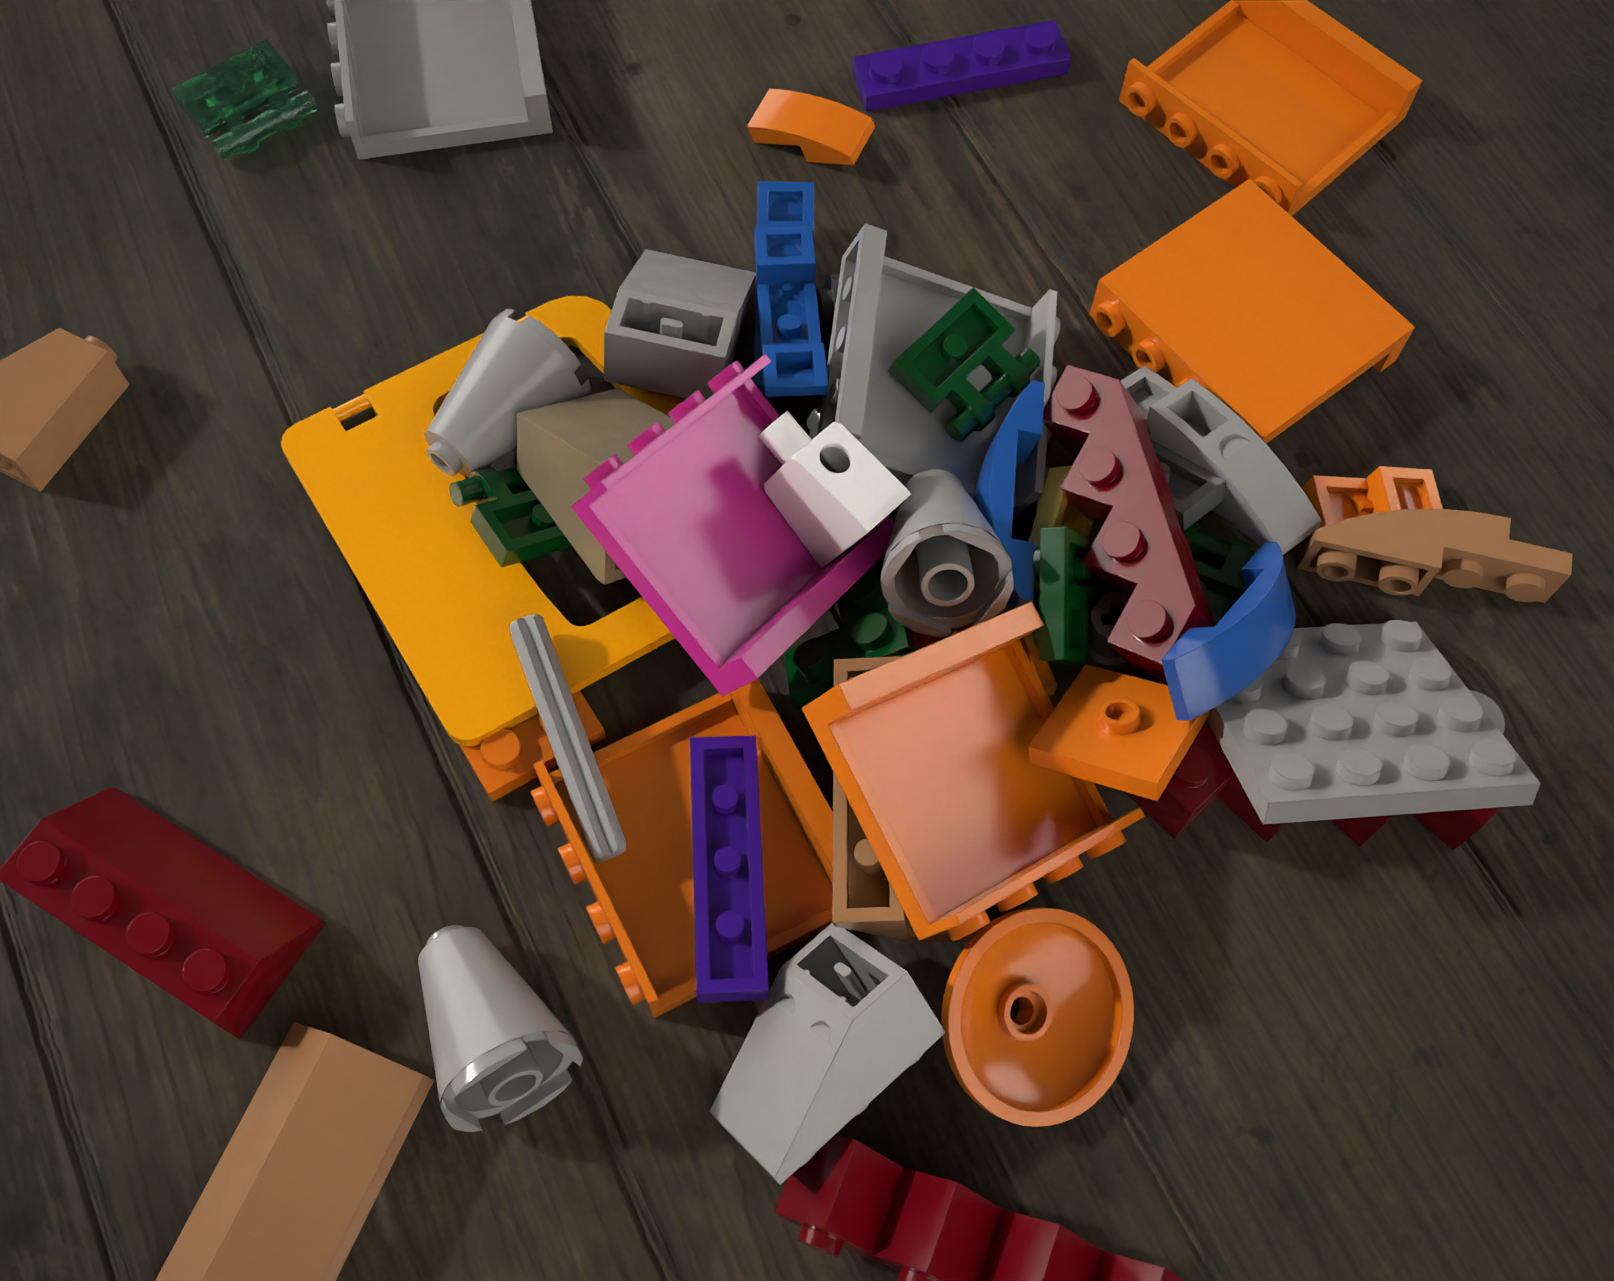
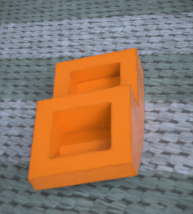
[747,89,875,165]
[1301,466,1443,535]

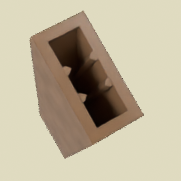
[0,328,130,492]

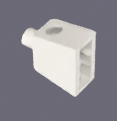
[758,411,911,568]

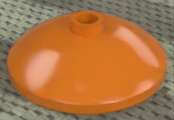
[941,907,1134,1127]

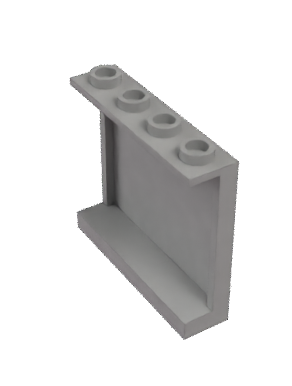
[326,0,553,160]
[817,223,1060,519]

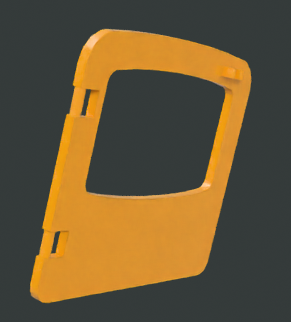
[281,296,686,746]

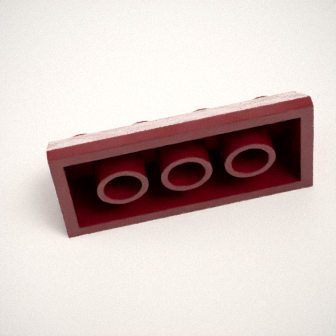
[0,786,326,1040]

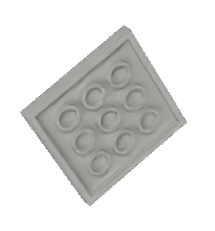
[1207,620,1541,824]

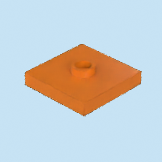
[1028,664,1209,801]

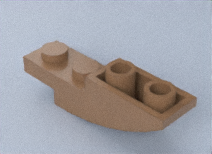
[1297,509,1573,603]

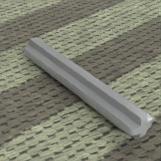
[509,614,626,862]

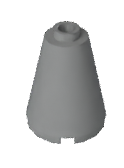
[424,308,591,477]
[880,469,1014,637]
[418,925,583,1132]

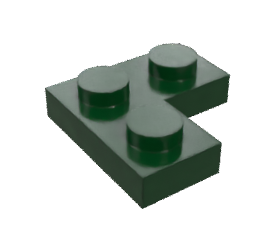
[1032,527,1110,665]
[785,565,916,711]

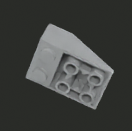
[604,249,756,400]
[709,923,946,1185]

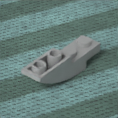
[1121,365,1321,555]

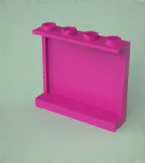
[571,354,894,696]

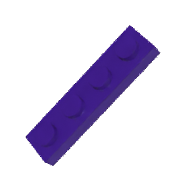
[852,20,1071,112]
[690,735,769,1003]

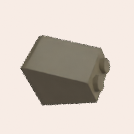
[517,388,675,585]

